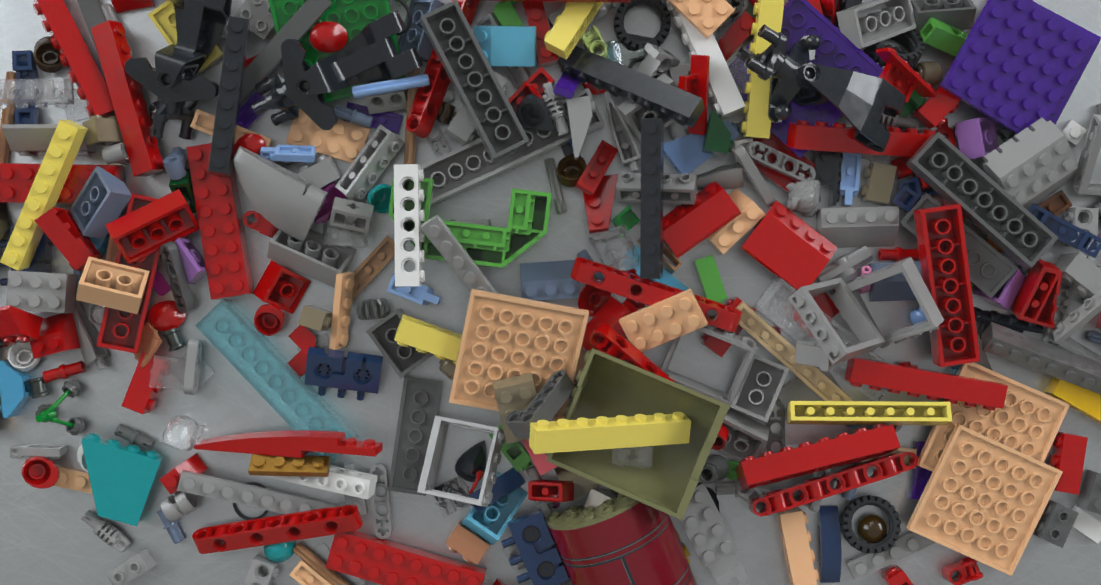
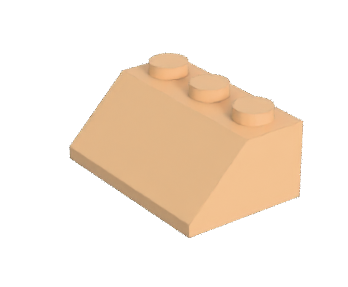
[705,189,766,255]
[76,256,150,314]

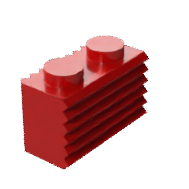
[528,479,574,502]

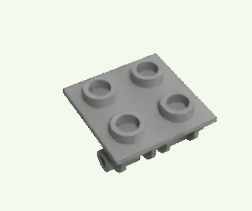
[233,0,275,40]

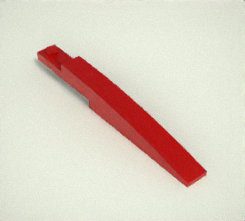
[194,430,383,458]

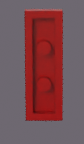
[575,140,618,196]

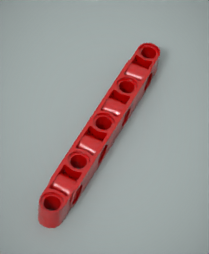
[406,0,479,138]
[570,257,742,332]
[590,323,729,450]
[749,451,918,517]
[192,505,363,554]

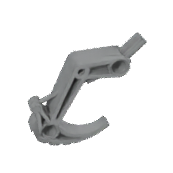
[715,444,836,516]

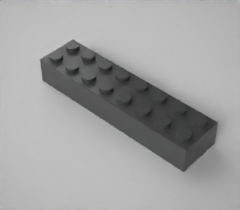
[421,0,529,162]
[905,132,1058,268]

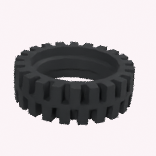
[614,0,671,51]
[864,30,925,68]
[840,495,901,554]

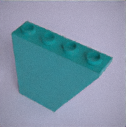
[81,433,162,526]

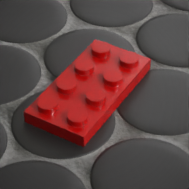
[752,132,815,194]

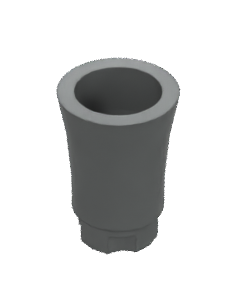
[699,455,729,484]

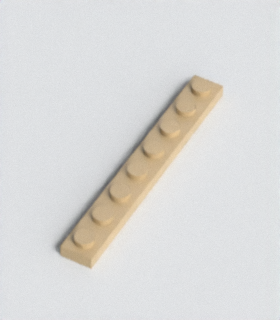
[736,301,854,401]

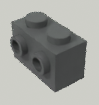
[1033,500,1079,548]

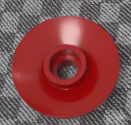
[578,284,611,317]

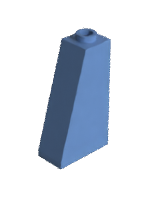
[664,120,739,174]

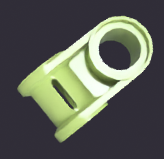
[580,25,608,59]

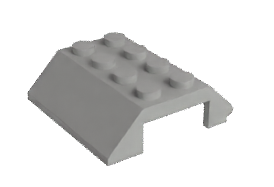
[982,118,1079,210]

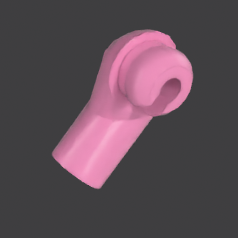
[857,266,872,294]

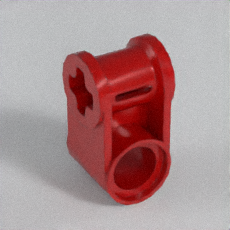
[242,211,279,238]
[942,557,984,585]

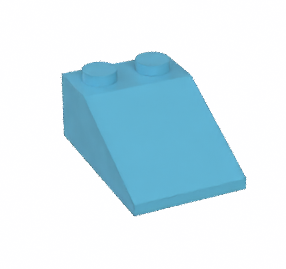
[474,25,536,66]
[461,472,528,545]

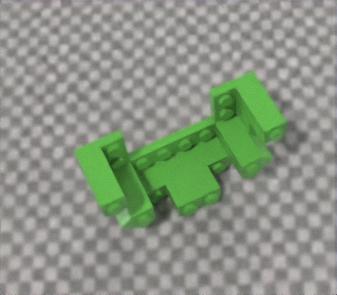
[388,174,552,269]

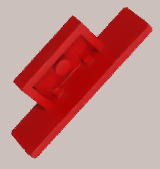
[875,47,937,103]
[678,55,710,135]

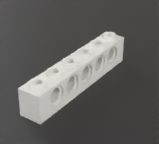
[394,164,425,287]
[264,465,378,499]

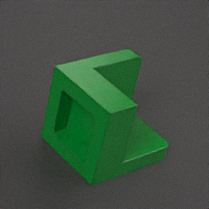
[899,90,925,117]
[611,205,640,235]

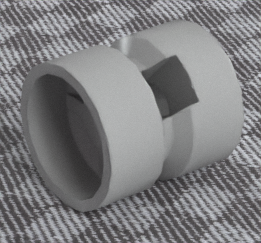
[160,491,198,522]

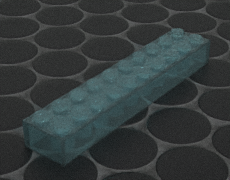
[195,299,360,464]

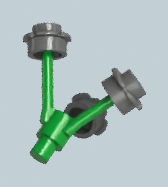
[35,380,85,436]

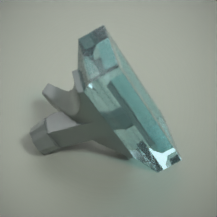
[605,40,647,68]

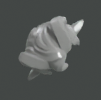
[786,180,821,217]

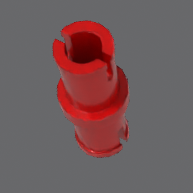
[877,247,919,262]
[43,360,86,383]

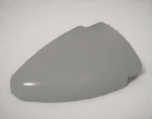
[234,146,328,242]

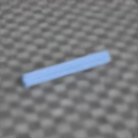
[352,74,430,98]

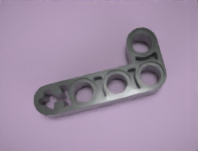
[505,370,575,438]

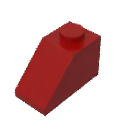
[159,453,208,495]

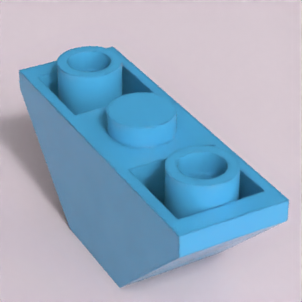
[0,360,33,418]

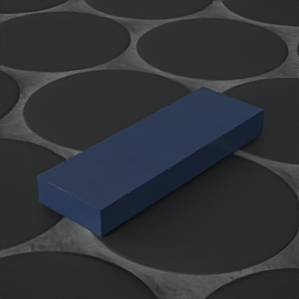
[467,467,526,514]

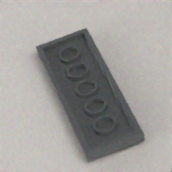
[899,193,1018,298]
[388,376,443,496]

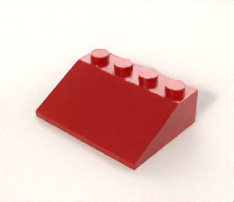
[741,200,838,291]

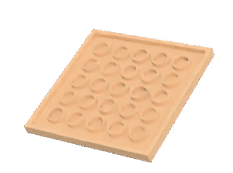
[449,289,589,421]
[918,362,1070,472]
[906,423,1063,576]

